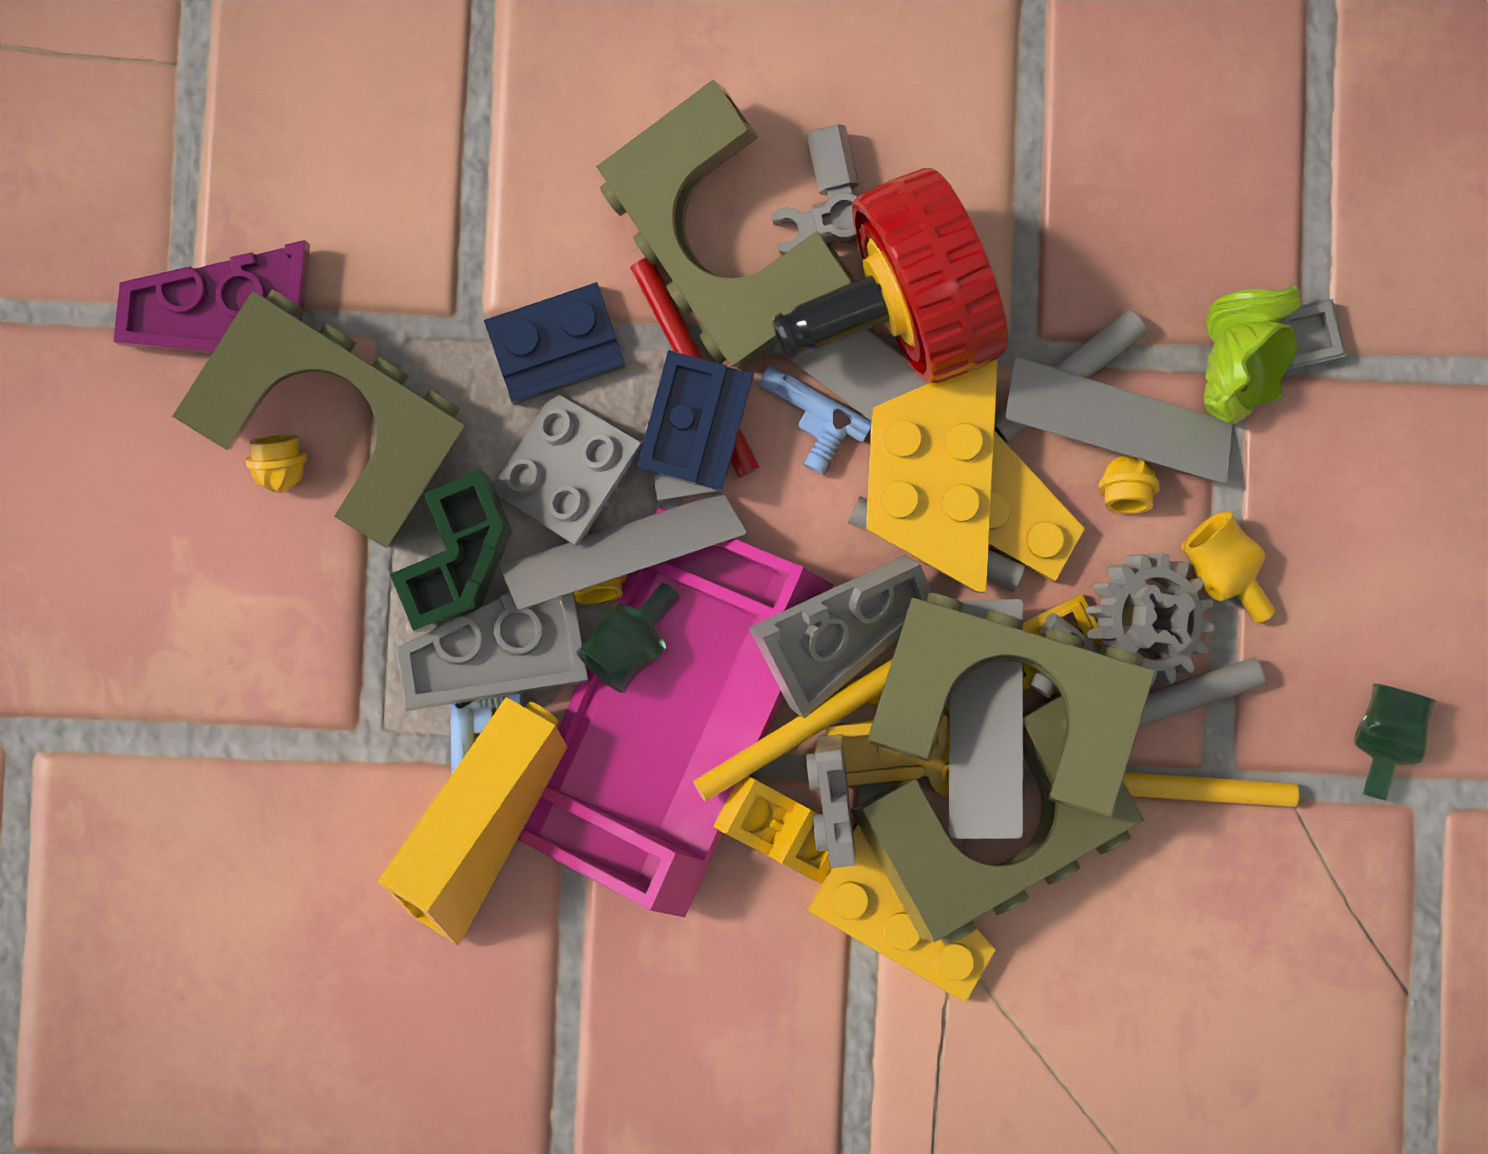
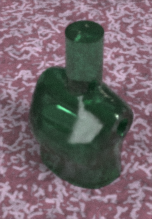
[576,583,680,693]
[1354,683,1437,801]

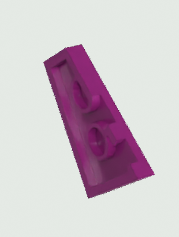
[113,240,310,354]

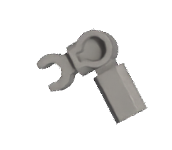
[771,124,859,255]

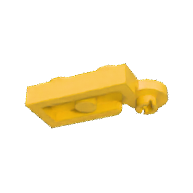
[826,713,950,797]

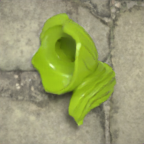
[1204,285,1303,424]

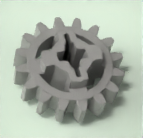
[1086,553,1215,685]

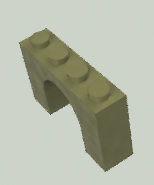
[596,79,856,368]
[172,289,465,549]
[867,593,1155,819]
[851,693,1144,945]

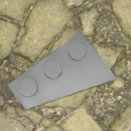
[396,591,588,711]

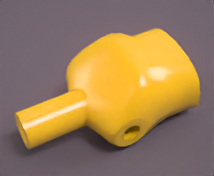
[1181,511,1276,623]

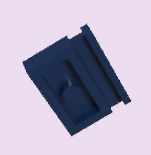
[484,282,626,405]
[637,350,754,492]

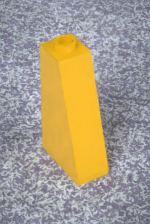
[377,697,567,946]

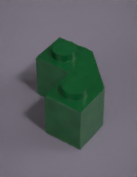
[390,469,512,633]

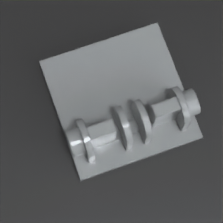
[493,391,643,546]

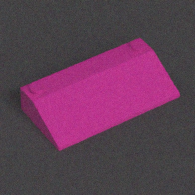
[517,508,834,917]

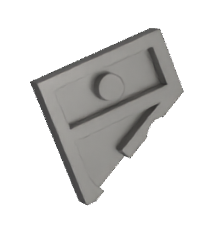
[806,734,856,868]

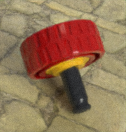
[772,168,1008,384]

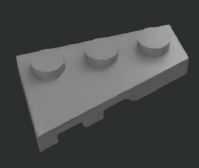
[749,555,932,719]

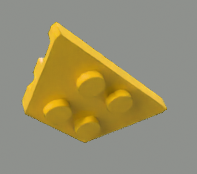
[866,359,998,593]

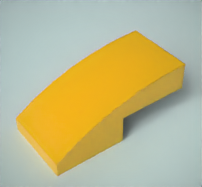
[713,776,831,884]

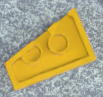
[988,430,1085,582]
[807,822,996,1003]

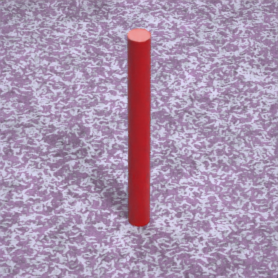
[630,258,760,478]

